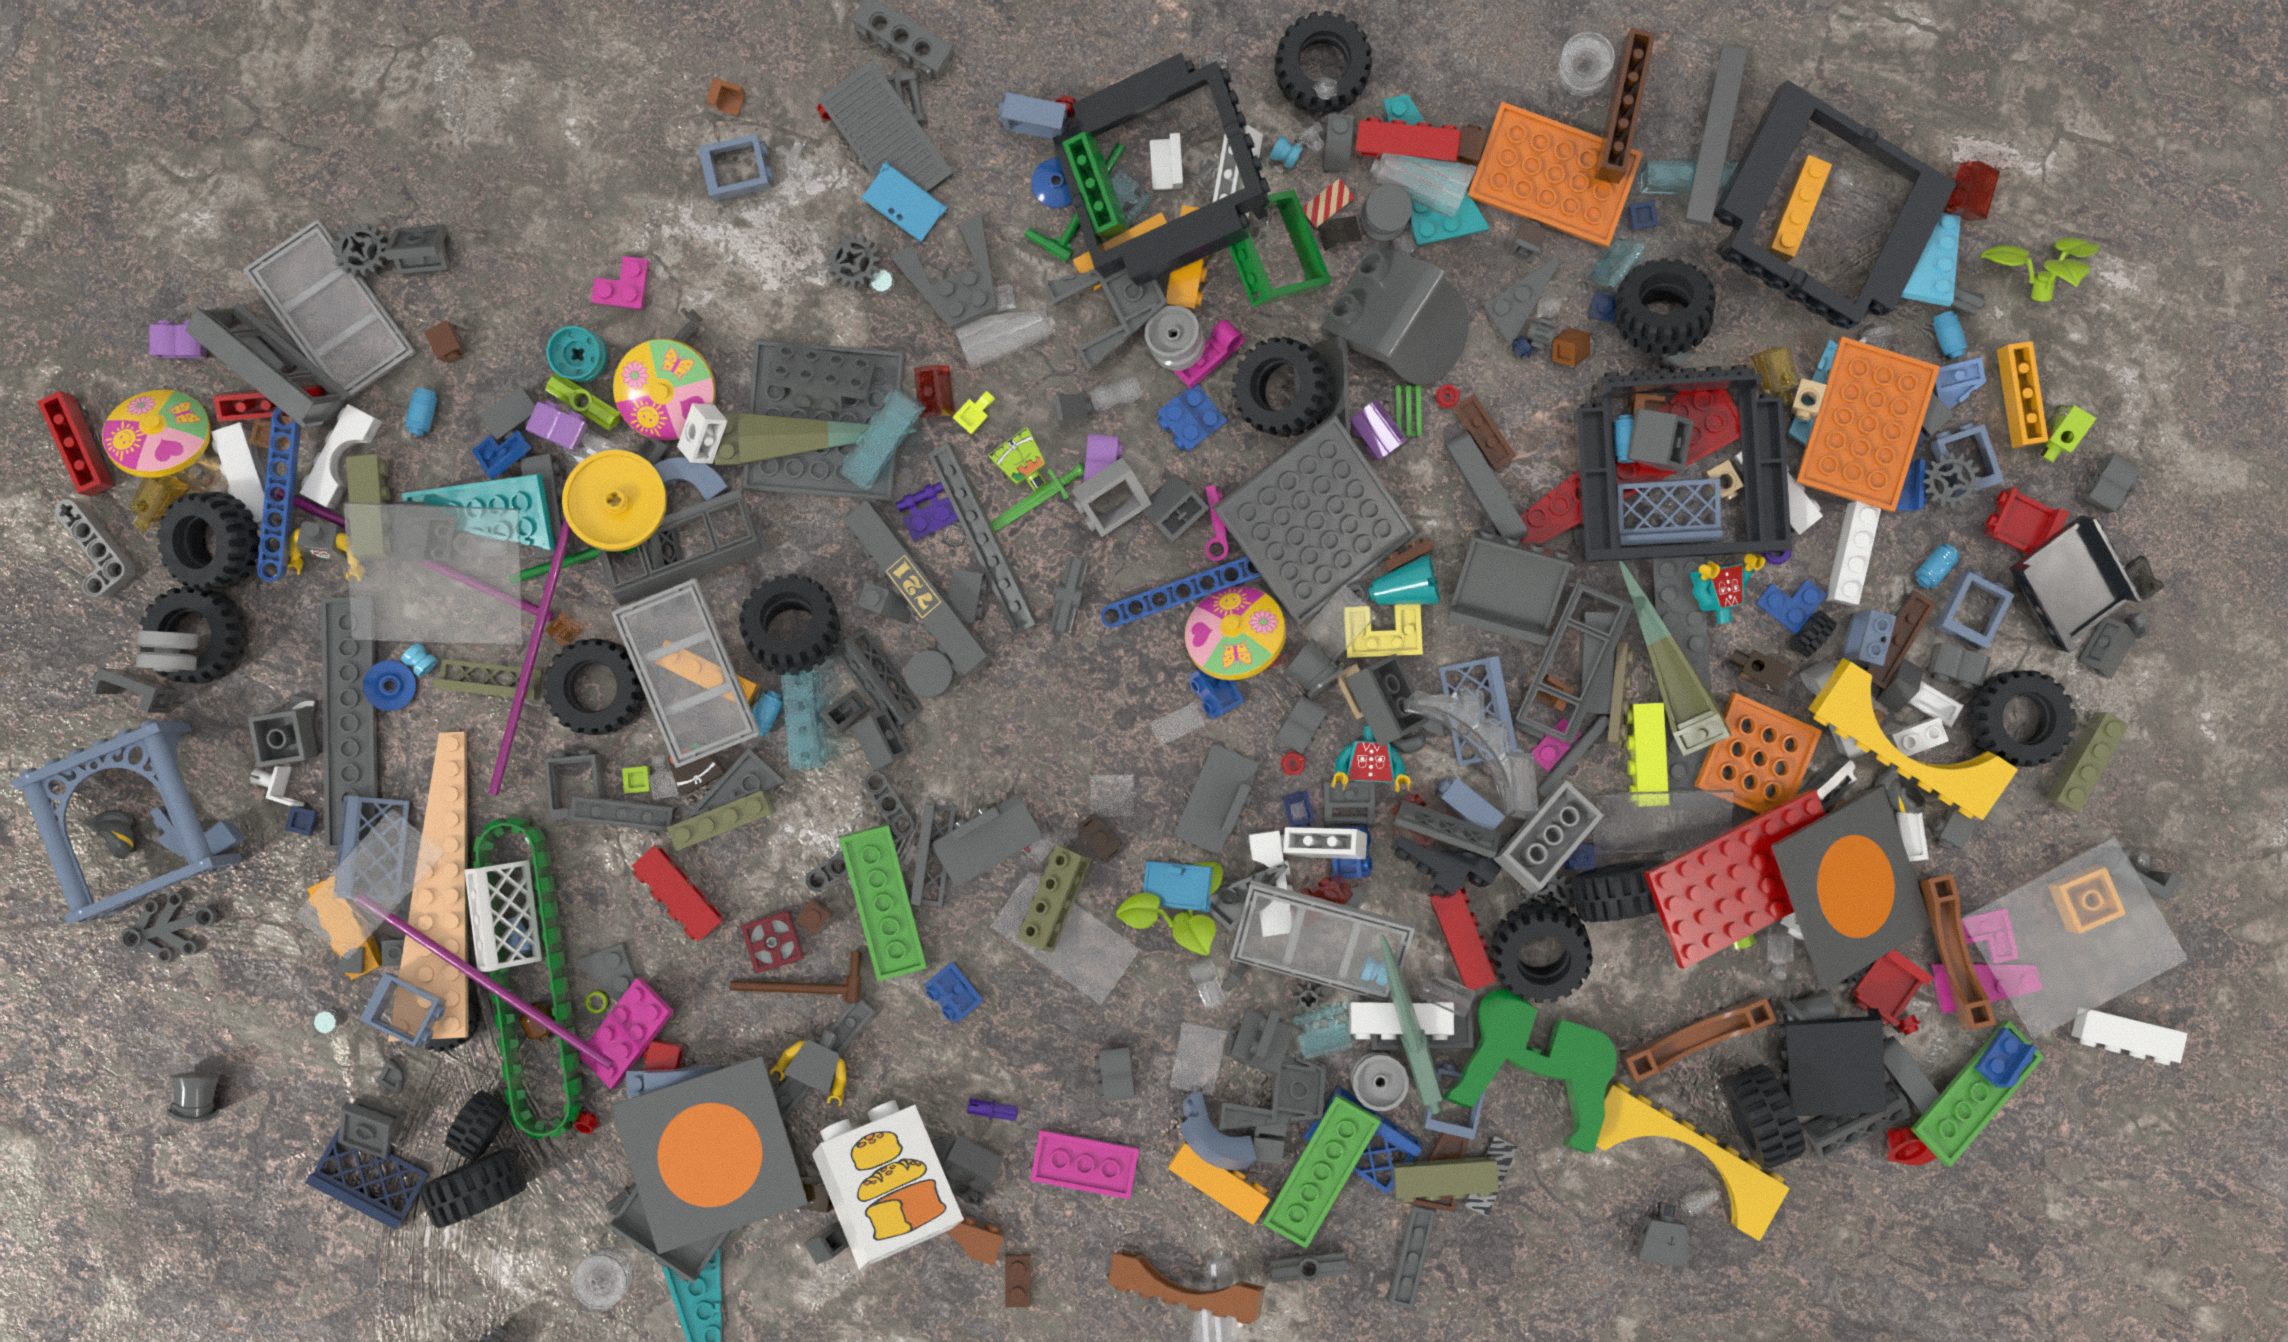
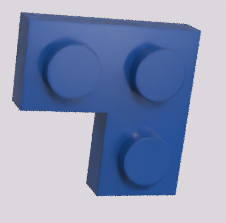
[472,430,532,480]
[1754,579,1827,634]

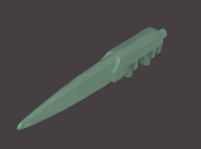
[1380,933,1444,1114]

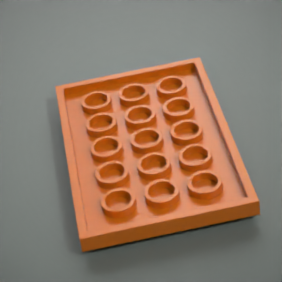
[1467,102,1643,248]
[1794,336,1940,513]

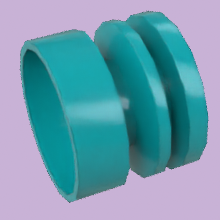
[546,326,609,382]

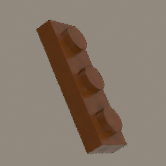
[1452,394,1516,471]

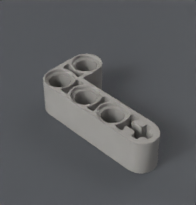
[55,499,136,598]
[1800,660,1871,761]

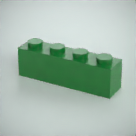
[1062,131,1129,240]

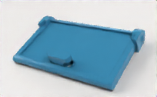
[861,161,948,242]
[1143,861,1212,913]

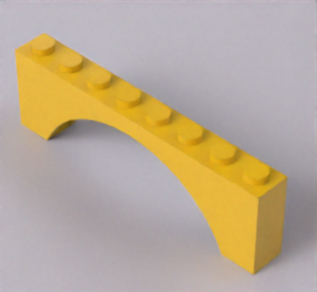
[1808,658,2018,820]
[1596,1081,1790,1241]

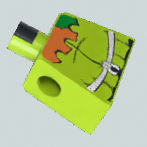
[2040,405,2097,463]
[988,427,1047,492]

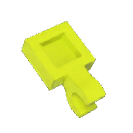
[953,391,995,435]

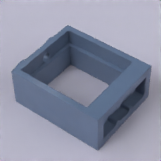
[998,92,1068,140]
[698,134,774,202]
[1928,422,2004,498]
[1934,570,2014,650]
[1840,610,1897,668]
[1435,776,1505,831]
[360,973,447,1047]
[1422,1062,1486,1140]

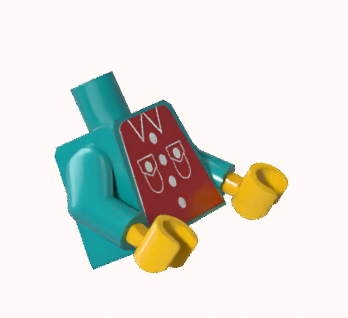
[1690,553,1765,624]
[1331,726,1411,792]

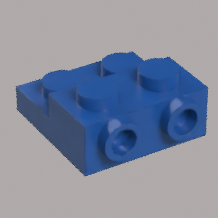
[1157,384,1227,453]

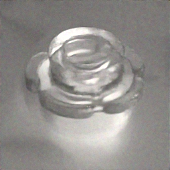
[1313,77,1338,99]

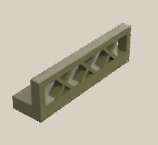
[433,659,543,700]

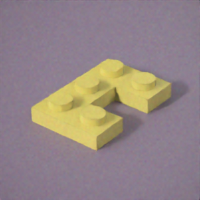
[1344,605,1423,658]

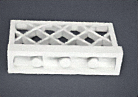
[465,860,542,972]

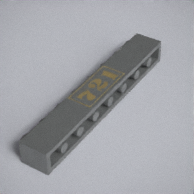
[844,500,994,676]

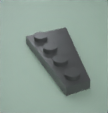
[1371,997,1474,1051]

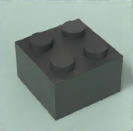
[248,706,319,767]

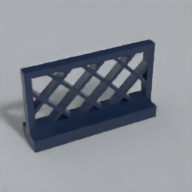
[305,1128,430,1230]

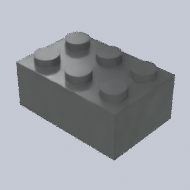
[1346,653,1429,747]

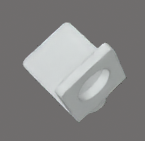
[250,765,304,807]

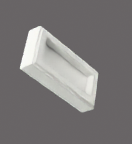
[1907,681,1964,727]
[1894,811,1929,862]

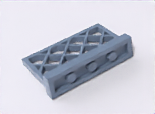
[1617,478,1723,546]
[1439,656,1519,766]
[333,795,409,902]

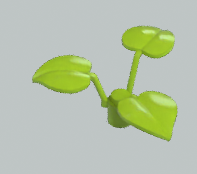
[1980,237,2100,302]
[1116,862,1223,956]

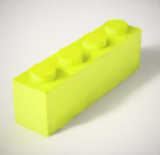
[1625,703,1669,806]

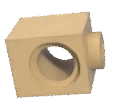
[1791,378,1827,421]
[1701,460,1744,502]

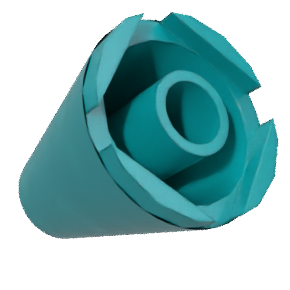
[1369,555,1440,605]

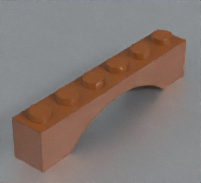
[1919,873,1996,1030]
[1620,994,1777,1082]
[946,1215,1005,1266]
[1108,1250,1266,1324]

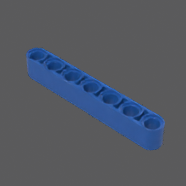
[257,407,301,582]
[1101,557,1261,628]

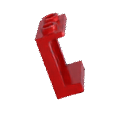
[1984,487,2070,554]
[1849,949,1933,1027]

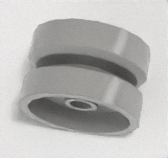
[1145,306,1206,371]
[135,631,198,672]
[1350,1050,1409,1111]

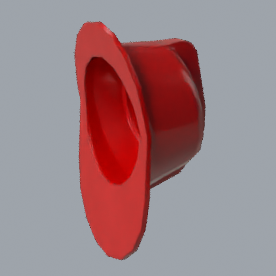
[1887,1127,1937,1166]

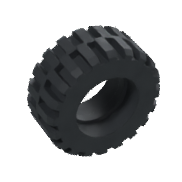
[1275,11,1373,115]
[1615,258,1716,356]
[1232,337,1334,437]
[157,492,260,590]
[739,574,841,676]
[139,586,247,684]
[543,638,646,735]
[1968,670,2076,767]
[1571,860,1665,922]
[1492,900,1593,1003]
[1723,1064,1806,1169]
[419,1148,527,1228]

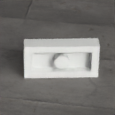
[1150,133,1183,191]

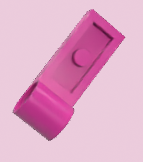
[1174,319,1245,390]
[1204,485,1228,562]

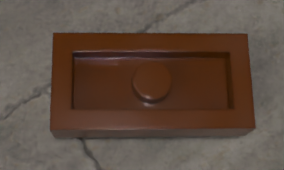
[1383,538,1434,573]
[1005,1254,1031,1307]

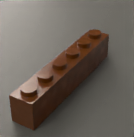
[1594,28,1655,184]

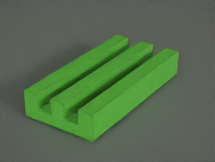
[1395,385,1422,437]

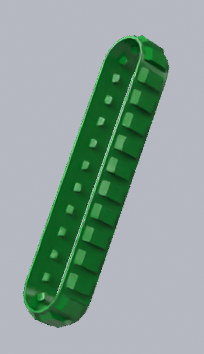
[473,816,584,1140]

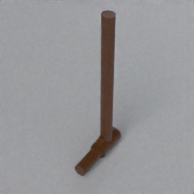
[729,951,861,1003]

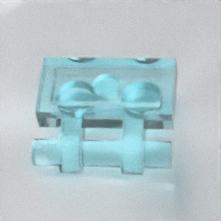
[1111,170,1153,235]
[1588,238,1646,287]
[1292,1005,1353,1060]

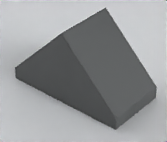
[1875,658,1923,713]
[820,689,870,734]

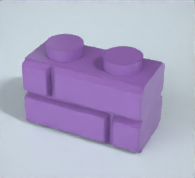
[1350,399,1408,460]

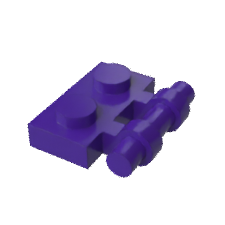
[895,481,959,542]

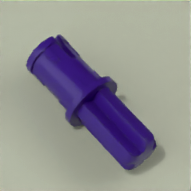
[967,1098,1018,1121]

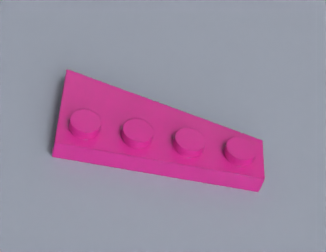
[1928,963,2042,1014]

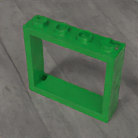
[1228,189,1332,307]

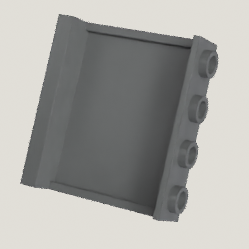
[1448,529,1574,646]
[608,1186,730,1284]

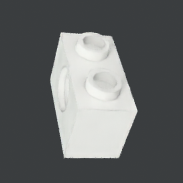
[677,403,728,464]
[1884,717,1949,756]

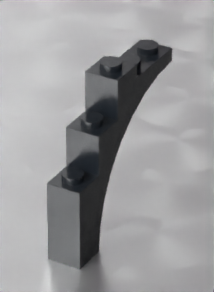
[1390,811,1534,899]

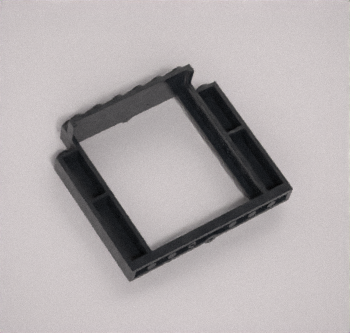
[1713,80,1957,330]
[1573,365,1792,563]

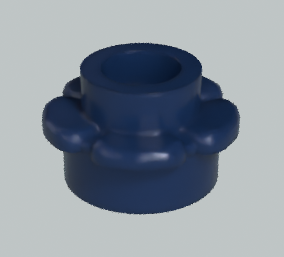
[1512,335,1535,358]

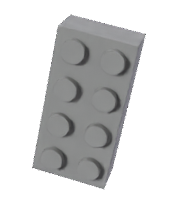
[1494,781,1604,894]

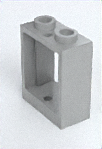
[1071,458,1152,537]

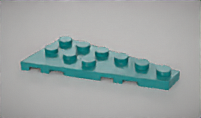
[1383,94,1490,247]
[401,473,555,550]
[662,1243,722,1342]

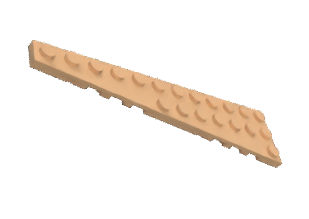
[388,732,468,1041]

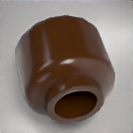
[519,1002,556,1041]

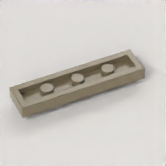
[1608,642,1635,747]

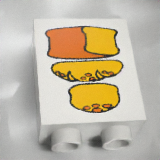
[812,1100,964,1270]

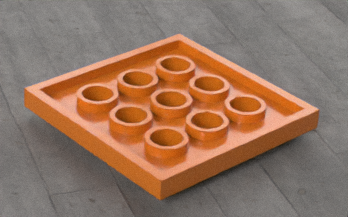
[1694,692,1822,814]

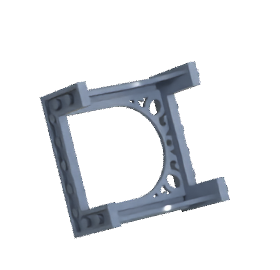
[11,719,243,925]

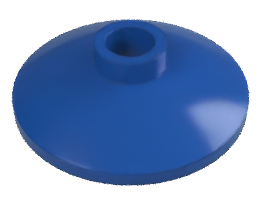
[1032,158,1072,208]
[363,660,416,711]

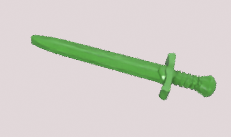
[990,463,1085,532]

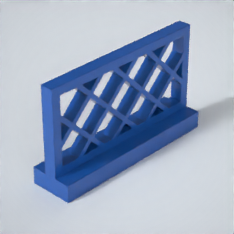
[1303,1085,1422,1194]

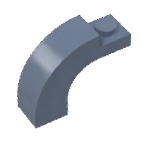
[653,458,731,501]
[150,806,246,857]
[626,1064,719,1097]
[1180,1091,1257,1170]

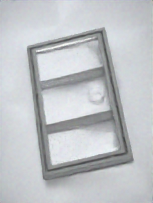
[243,219,416,400]
[611,578,761,768]
[1229,880,1416,1003]

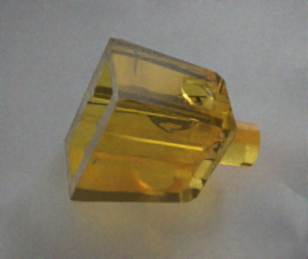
[1751,347,1799,405]
[129,474,190,531]

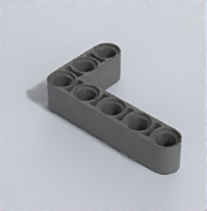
[805,771,916,892]

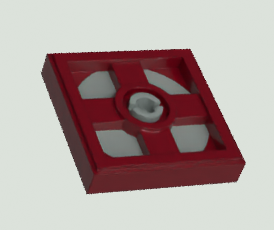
[740,910,805,974]

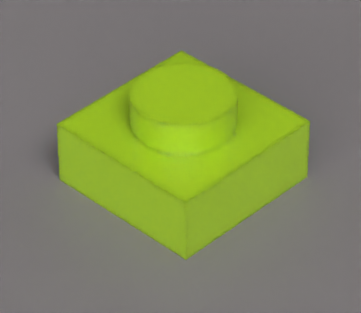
[622,766,652,794]

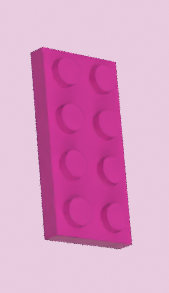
[578,978,674,1089]
[1030,1129,1139,1199]

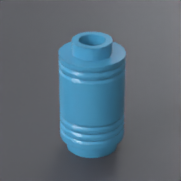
[1932,311,1969,360]
[404,388,438,436]
[1613,415,1635,463]
[1915,543,1960,589]
[746,689,785,737]

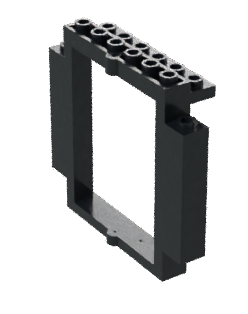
[1052,53,1271,287]

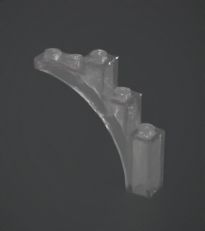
[1404,687,1539,819]

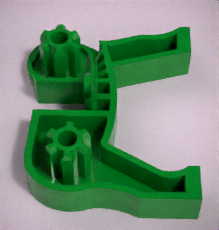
[1443,989,1617,1154]

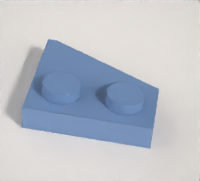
[1933,357,1986,410]

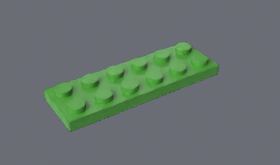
[839,823,927,981]
[1911,1020,2044,1167]
[1262,1094,1381,1249]

